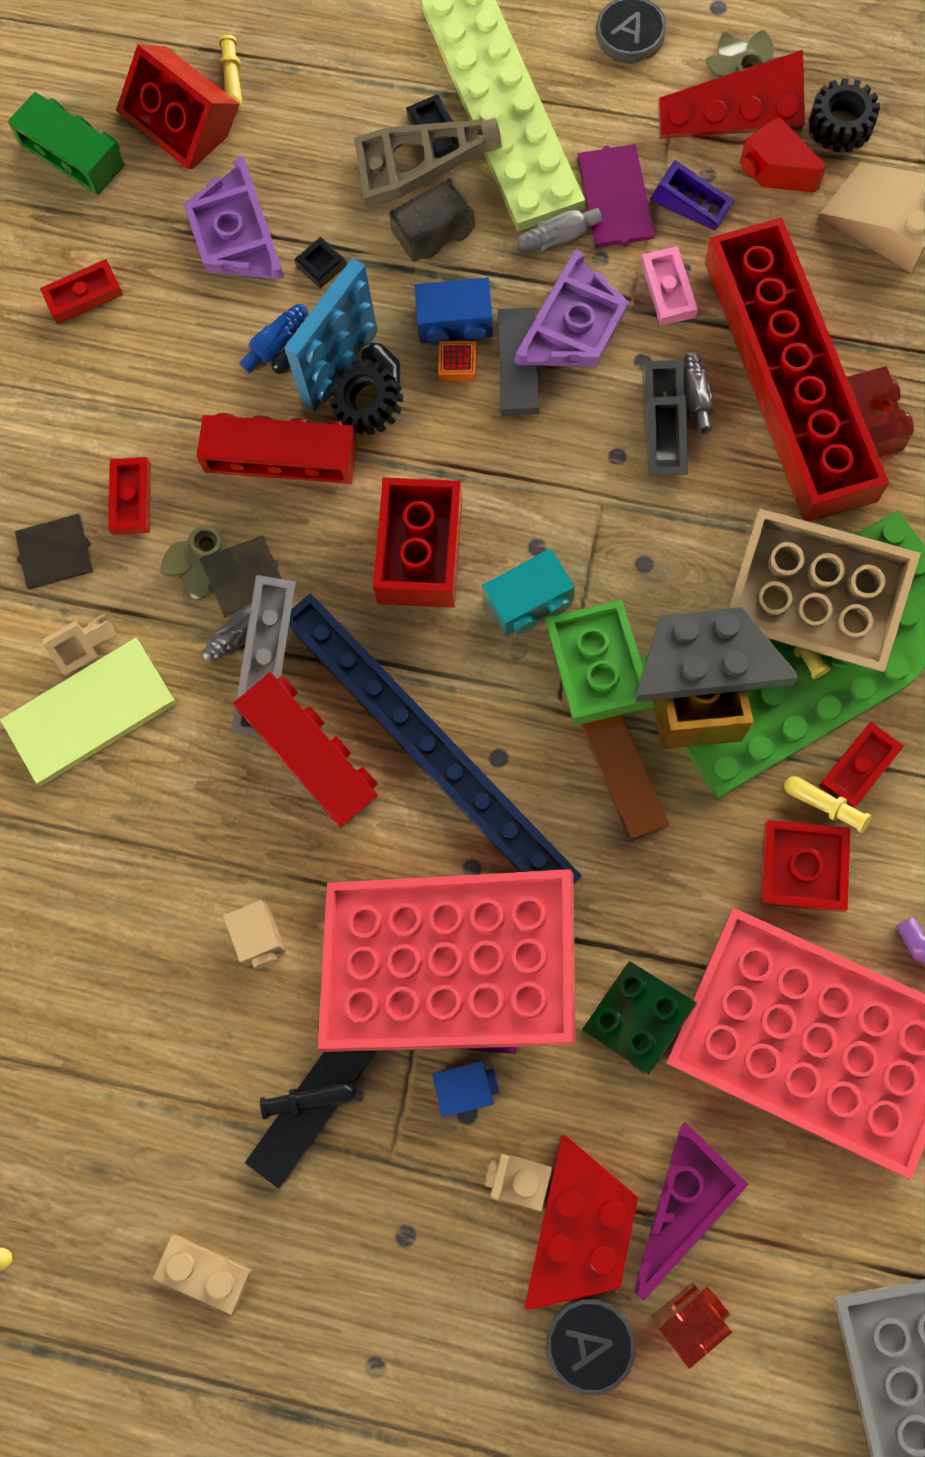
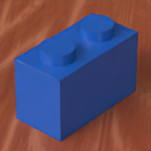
[414,277,493,345]

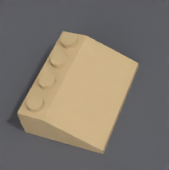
[728,508,921,672]

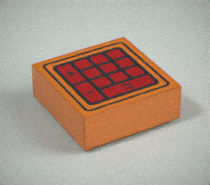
[438,341,476,381]

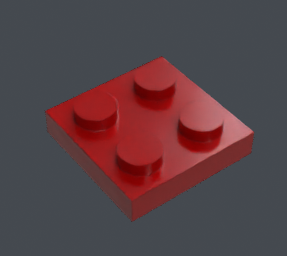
[760,820,851,912]

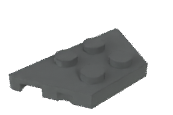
[635,607,798,702]

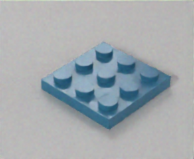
[284,258,377,412]

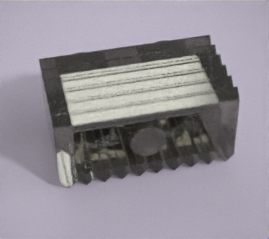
[389,178,475,262]

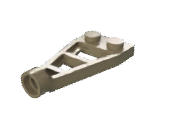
[354,118,503,206]

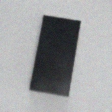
[406,94,460,158]

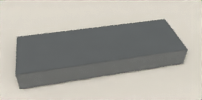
[498,307,539,416]

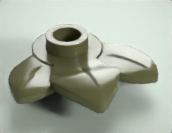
[706,30,774,77]
[161,526,239,600]

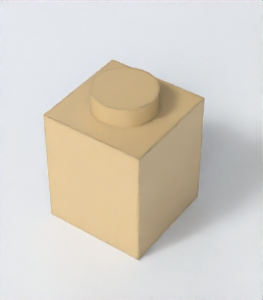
[223,900,286,969]

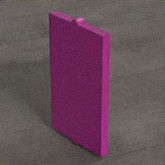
[577,144,655,248]

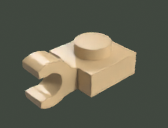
[42,614,116,676]

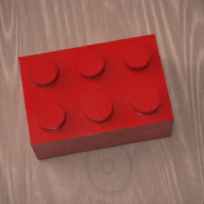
[373,477,463,608]

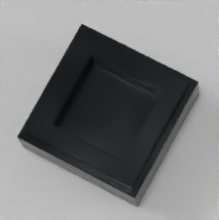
[294,237,346,288]

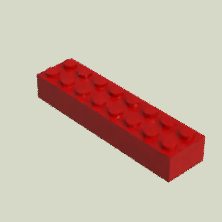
[705,217,889,522]

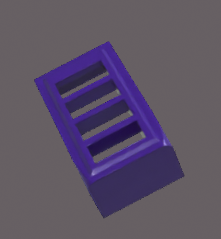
[650,160,735,231]

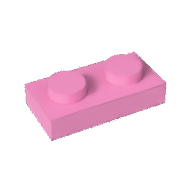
[641,246,698,326]

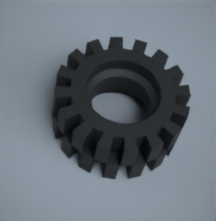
[809,78,880,153]
[329,359,403,435]

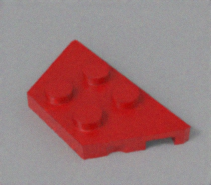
[525,1135,638,1310]

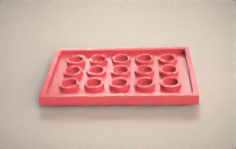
[318,869,576,1052]
[665,908,925,1180]

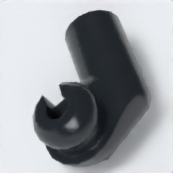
[362,343,400,392]

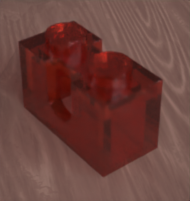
[847,366,914,457]
[651,1282,733,1369]

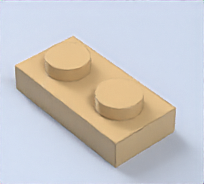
[153,1235,252,1315]

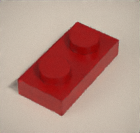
[40,259,123,325]
[108,457,151,535]
[818,721,904,808]

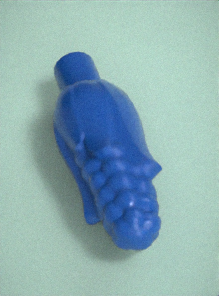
[239,304,308,374]

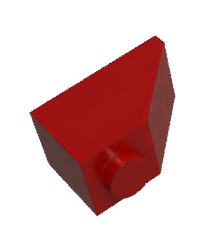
[740,117,826,193]

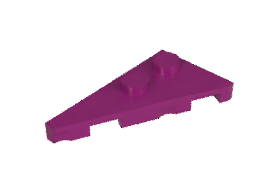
[634,1122,749,1301]

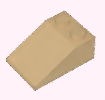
[818,162,925,273]

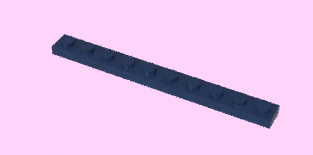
[289,593,582,885]

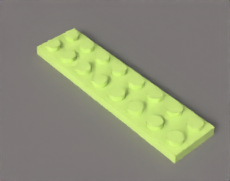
[421,0,585,232]

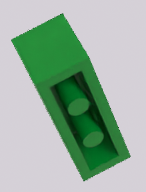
[7,92,125,195]

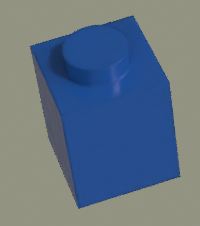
[432,1061,500,1117]

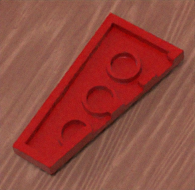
[658,50,805,139]

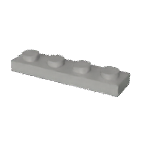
[231,575,296,737]

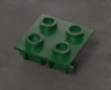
[582,961,697,1075]

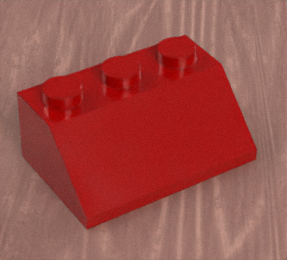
[116,44,240,169]

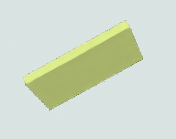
[0,638,177,787]

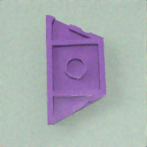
[184,156,284,279]
[514,249,629,367]

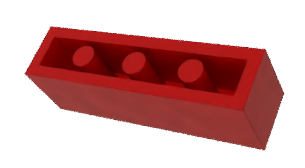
[196,413,358,484]
[233,672,378,829]

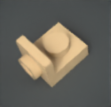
[484,1153,552,1211]

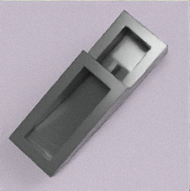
[642,360,688,476]

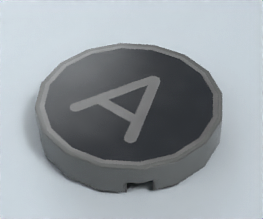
[596,0,667,63]
[547,1298,635,1395]

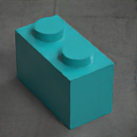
[482,548,575,636]

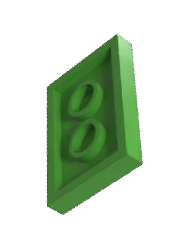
[545,600,653,726]

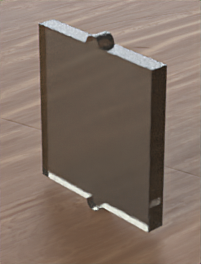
[15,513,93,590]
[200,536,282,618]

